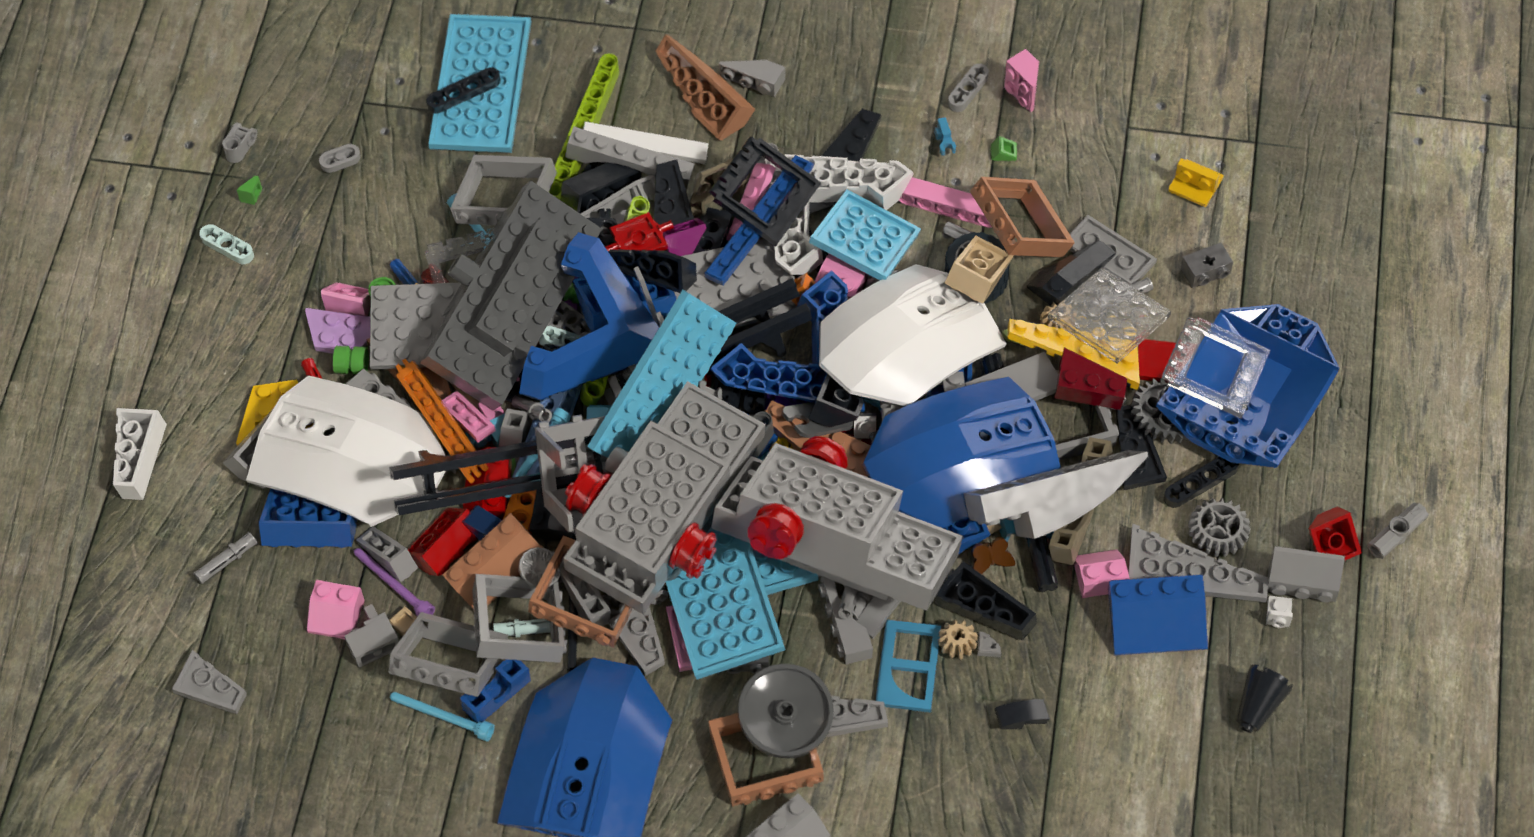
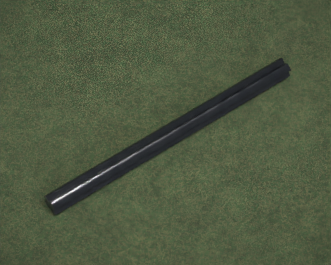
[982,352,1058,593]

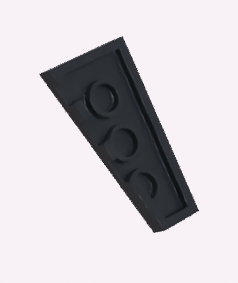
[822,109,881,161]

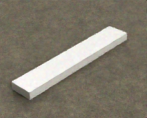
[584,122,708,164]

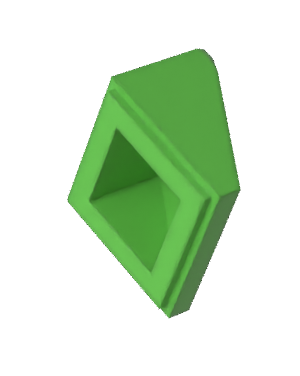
[991,136,1017,161]
[237,176,262,205]

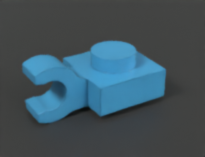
[934,117,956,156]

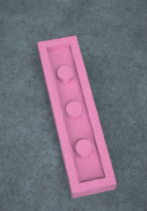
[726,163,776,241]

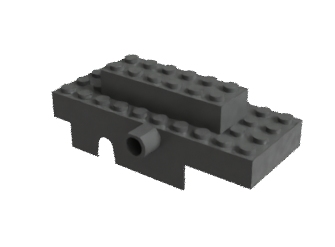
[420,181,602,411]

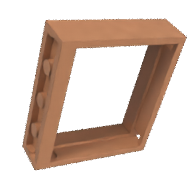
[970,177,1075,257]
[528,535,632,648]
[708,713,824,806]

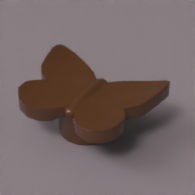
[971,537,1016,574]

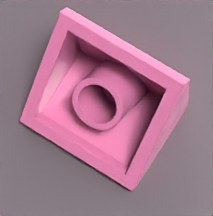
[321,282,371,316]

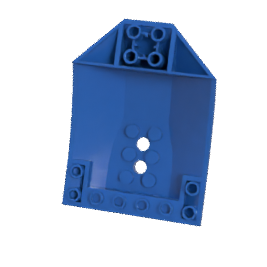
[1156,304,1339,468]
[862,377,1061,528]
[498,657,673,837]

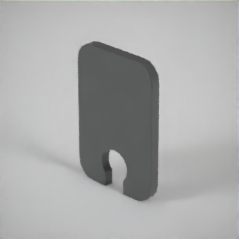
[782,402,853,438]

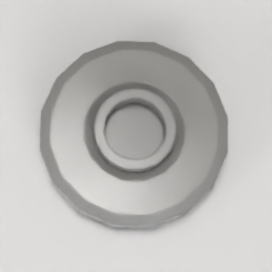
[519,547,560,588]

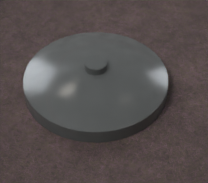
[738,664,834,759]

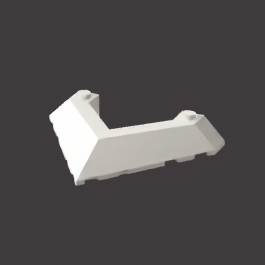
[765,154,913,275]

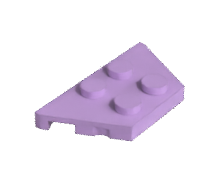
[305,308,371,353]

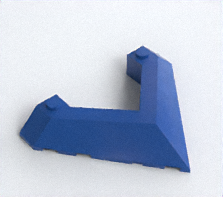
[519,232,659,400]
[710,270,865,412]

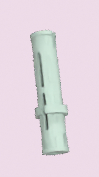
[493,619,550,638]

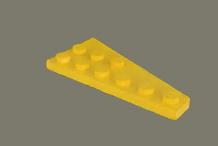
[1008,319,1140,390]

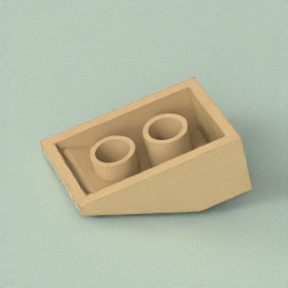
[945,236,1013,304]

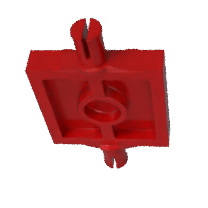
[605,212,674,251]

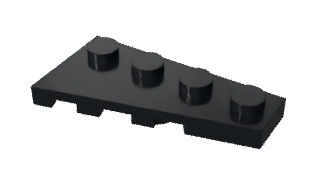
[1116,404,1167,491]

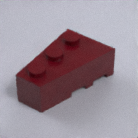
[1055,347,1127,410]

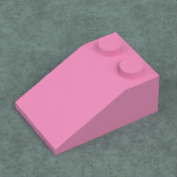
[815,254,868,299]

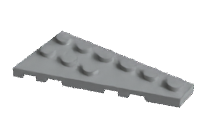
[1128,524,1268,602]

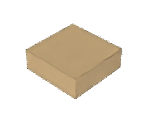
[389,606,417,637]

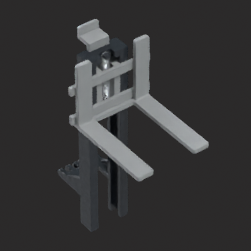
[604,266,812,405]
[389,415,607,532]

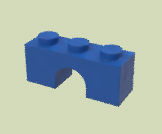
[460,659,531,723]

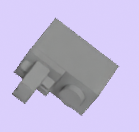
[344,604,399,668]

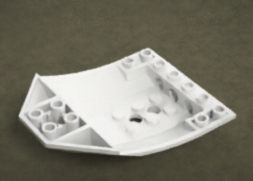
[819,264,1007,406]
[246,376,446,527]

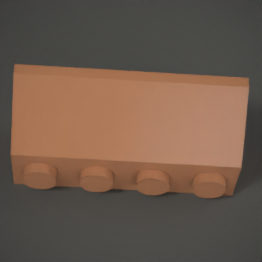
[443,513,542,608]

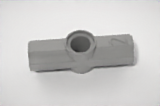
[1367,502,1429,559]

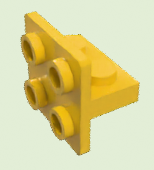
[1168,158,1224,207]

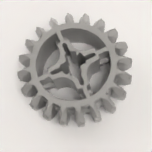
[1188,498,1250,557]

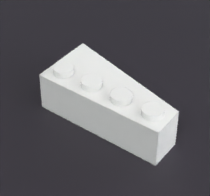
[113,408,167,500]

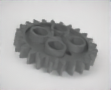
[1130,378,1188,444]

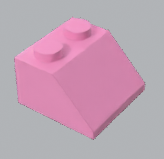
[1074,549,1130,598]
[307,580,365,639]

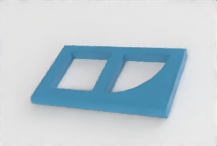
[875,620,941,712]

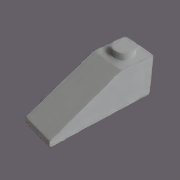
[356,526,418,582]
[558,563,611,626]

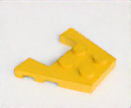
[236,379,314,446]

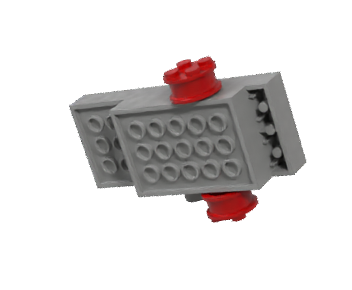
[563,381,765,615]
[712,436,963,611]

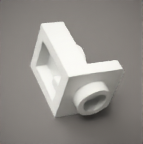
[854,413,876,438]
[1266,596,1293,628]

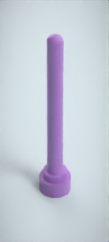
[354,548,435,617]

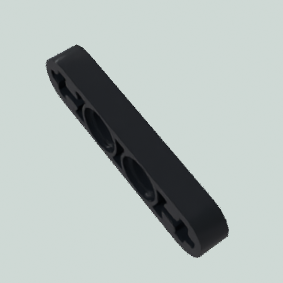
[426,67,501,114]
[1164,457,1239,508]

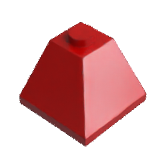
[1308,506,1362,561]

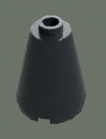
[1236,664,1293,733]

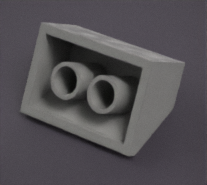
[1268,546,1345,602]
[747,793,831,837]

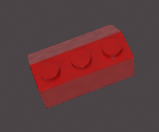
[463,447,512,520]
[407,507,477,576]

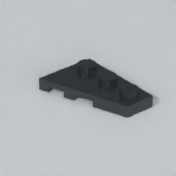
[653,159,694,225]

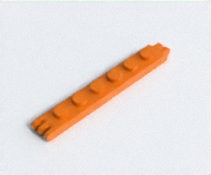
[395,358,488,483]

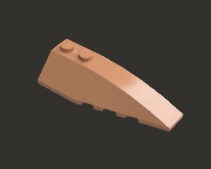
[655,35,755,141]

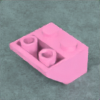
[1004,49,1039,112]

